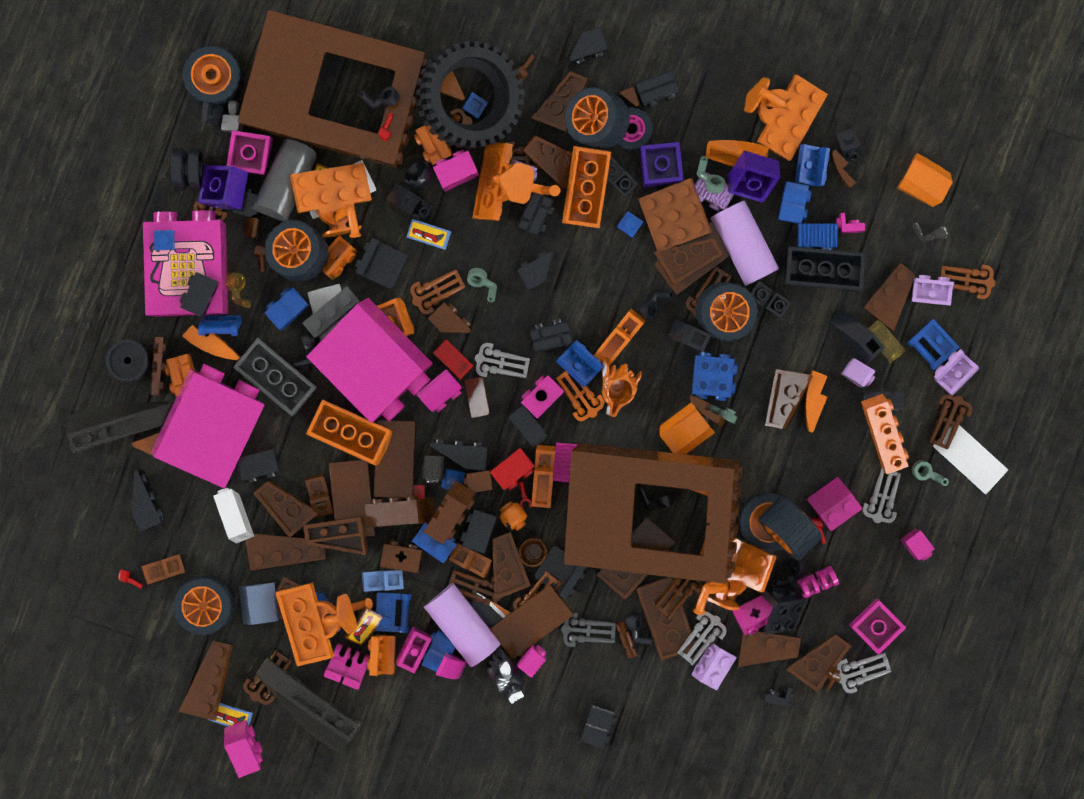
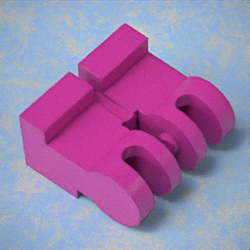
[796,565,839,598]
[324,643,370,690]

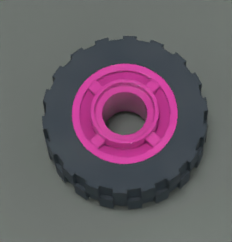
[617,107,653,151]

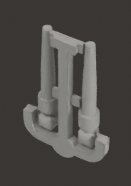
[475,343,530,378]
[862,468,901,523]
[677,611,726,665]
[836,653,891,693]

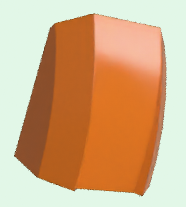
[897,153,953,207]
[377,298,414,336]
[660,402,715,455]

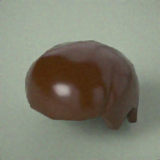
[519,538,548,567]

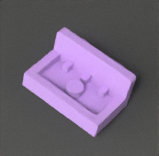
[911,275,954,306]
[934,349,979,396]
[692,643,736,690]

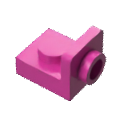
[836,213,865,234]

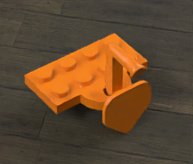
[744,75,828,161]
[472,143,560,221]
[290,163,372,238]
[694,537,777,615]
[276,582,373,666]

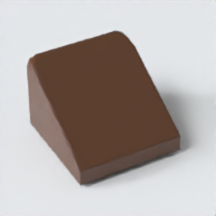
[619,87,639,109]
[244,218,261,239]

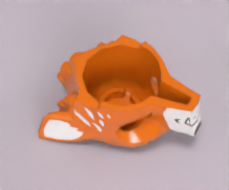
[602,359,642,417]

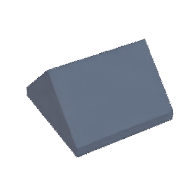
[239,583,279,625]

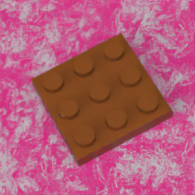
[639,178,712,251]

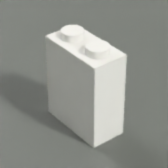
[213,488,255,543]

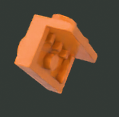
[323,235,357,280]
[367,635,396,676]

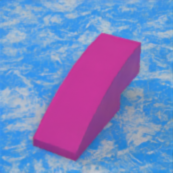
[436,653,467,679]

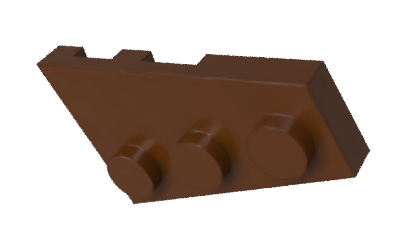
[522,136,572,189]
[254,480,319,538]

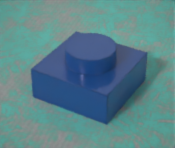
[461,92,488,119]
[617,211,643,238]
[154,230,175,250]
[441,469,465,490]

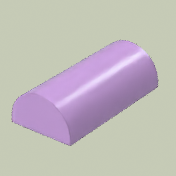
[711,200,779,286]
[424,583,500,667]

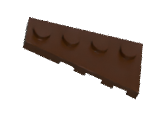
[246,533,327,571]
[178,641,233,720]

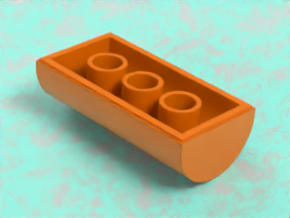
[562,146,611,228]
[306,399,392,466]

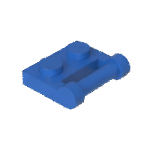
[198,315,242,336]
[907,319,959,371]
[375,592,412,633]

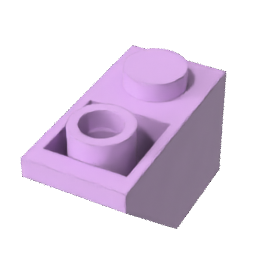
[841,358,875,387]

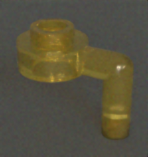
[226,272,251,308]

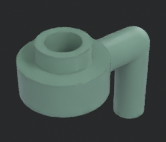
[697,156,725,193]
[467,268,497,302]
[703,404,738,424]
[912,460,949,486]

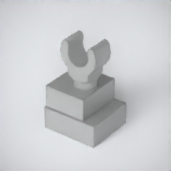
[221,101,243,133]

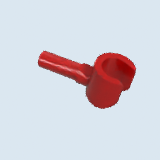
[379,113,394,141]
[519,482,531,508]
[811,518,826,544]
[118,569,143,589]

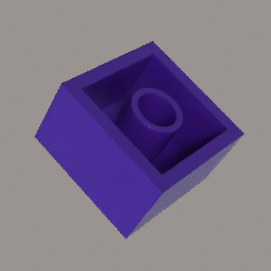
[639,142,683,187]
[727,151,780,203]
[198,165,248,210]

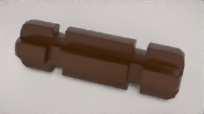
[616,621,637,659]

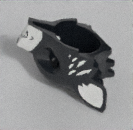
[486,645,524,704]

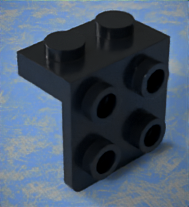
[355,238,407,289]
[535,546,587,599]
[762,586,806,634]

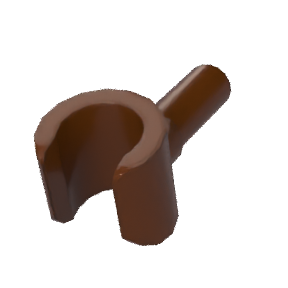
[516,54,534,80]
[254,245,266,272]
[825,667,841,690]

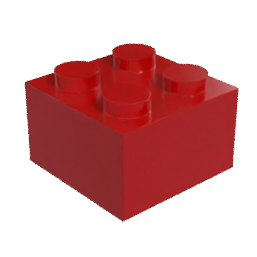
[490,448,535,490]

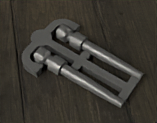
[561,613,616,647]

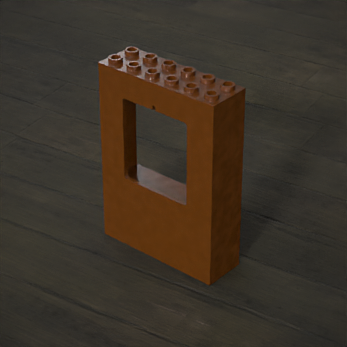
[238,10,428,169]
[564,443,743,584]

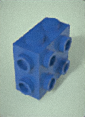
[691,352,737,401]

